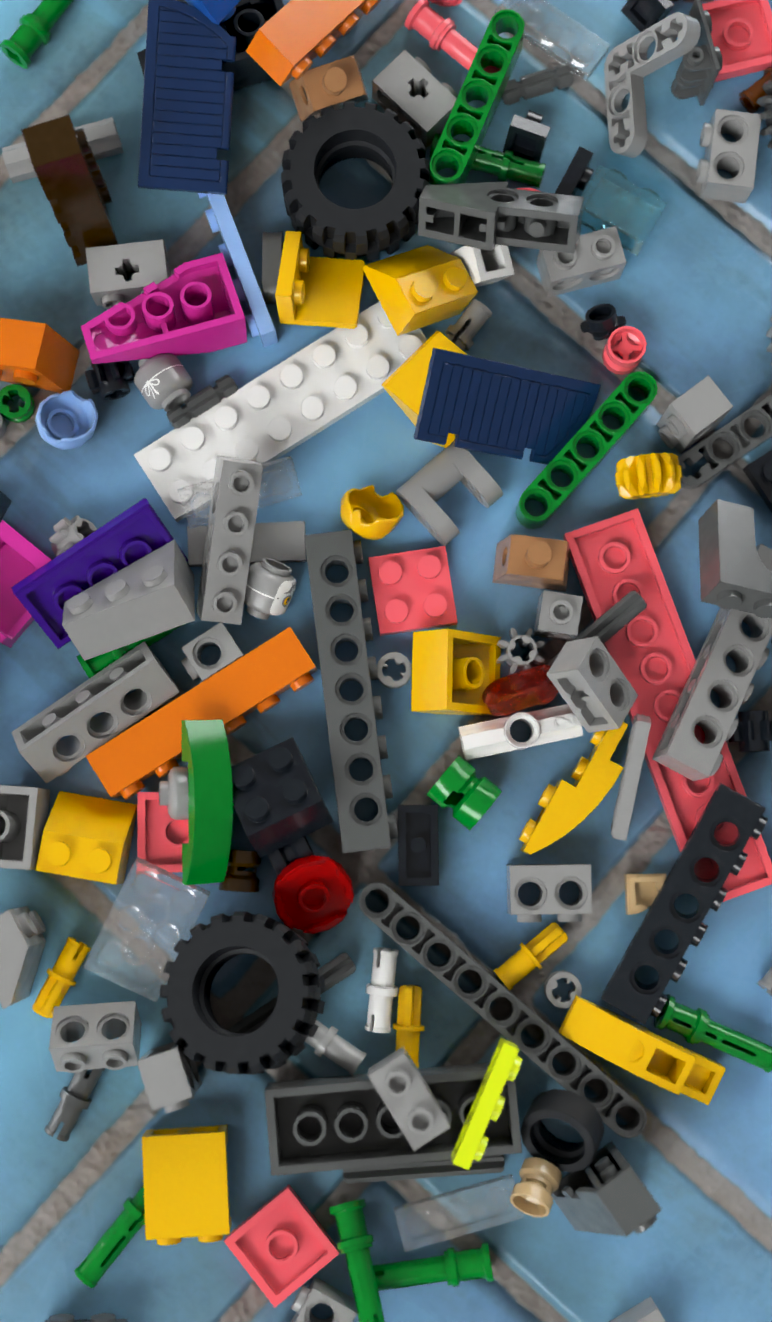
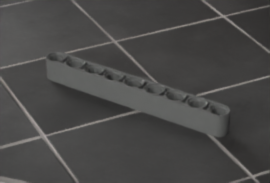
[359,882,647,1138]

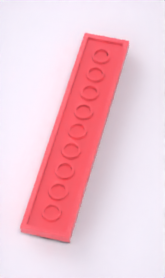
[563,508,772,903]

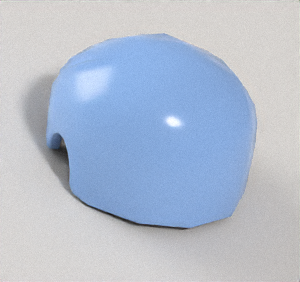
[35,390,99,450]

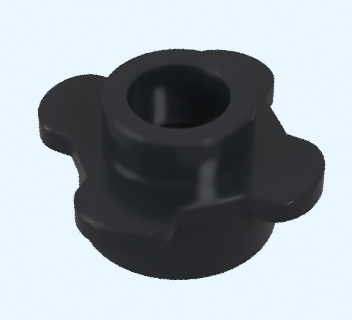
[580,304,626,341]

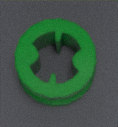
[0,384,36,423]

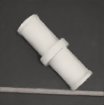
[365,947,399,1033]

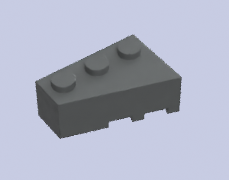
[551,1141,662,1237]

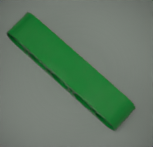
[430,9,525,185]
[516,371,658,529]

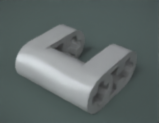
[396,441,503,546]

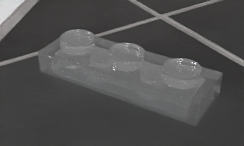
[495,0,610,81]
[177,456,302,529]
[394,1174,524,1252]

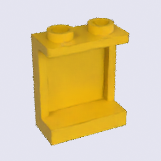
[142,1124,232,1245]

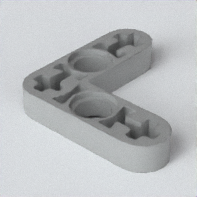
[604,12,701,158]

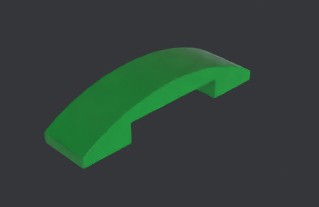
[181,719,233,885]

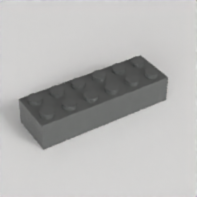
[265,1062,522,1176]

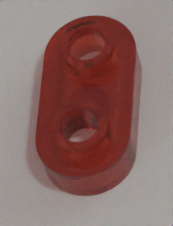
[482,665,558,716]

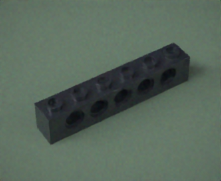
[601,783,768,1024]

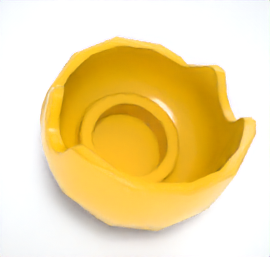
[340,485,404,540]

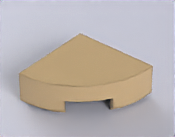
[624,873,666,915]

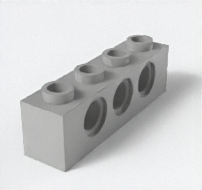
[196,456,264,625]
[11,641,180,784]

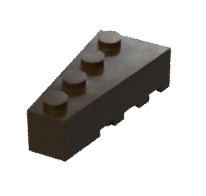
[21,115,118,266]

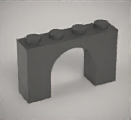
[698,499,772,618]

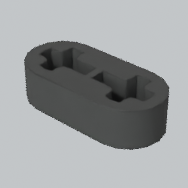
[262,231,284,305]

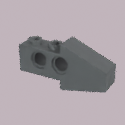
[418,182,584,254]

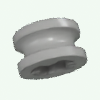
[377,652,412,689]
[544,970,582,1009]

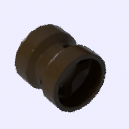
[219,849,262,892]

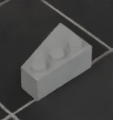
[62,539,195,661]

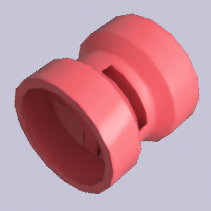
[602,326,647,375]

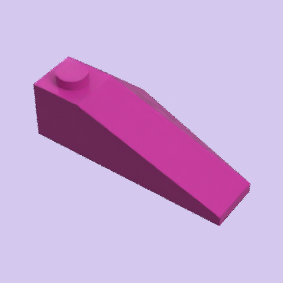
[81,253,247,364]

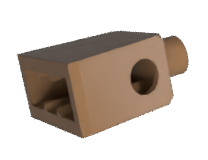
[289,55,369,122]
[492,534,570,592]

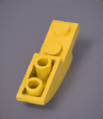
[518,722,629,855]
[558,995,726,1105]

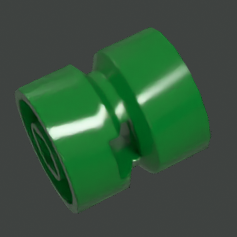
[426,755,502,831]

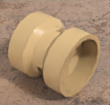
[510,1157,562,1218]

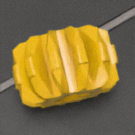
[615,452,683,500]

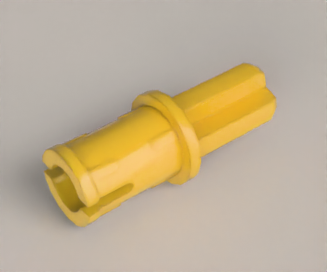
[493,922,568,991]
[32,936,91,1018]
[393,984,425,1068]

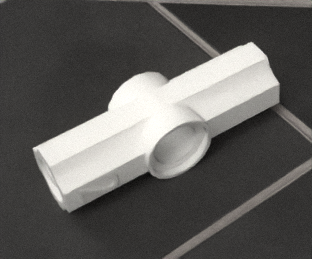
[458,704,583,761]

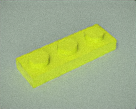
[451,1038,522,1170]

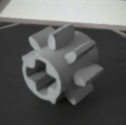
[49,515,97,557]
[496,628,545,676]

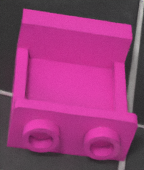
[0,520,51,648]

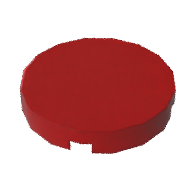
[272,855,354,934]

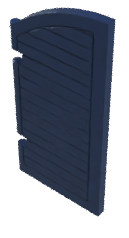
[138,0,236,195]
[414,348,601,465]

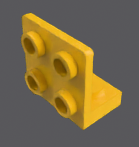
[275,231,365,329]

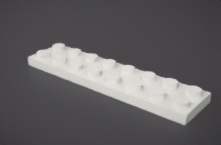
[134,302,427,522]

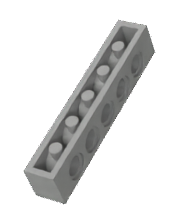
[652,544,772,781]

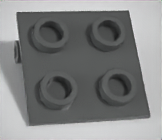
[671,0,723,106]

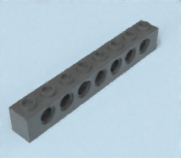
[304,530,398,853]

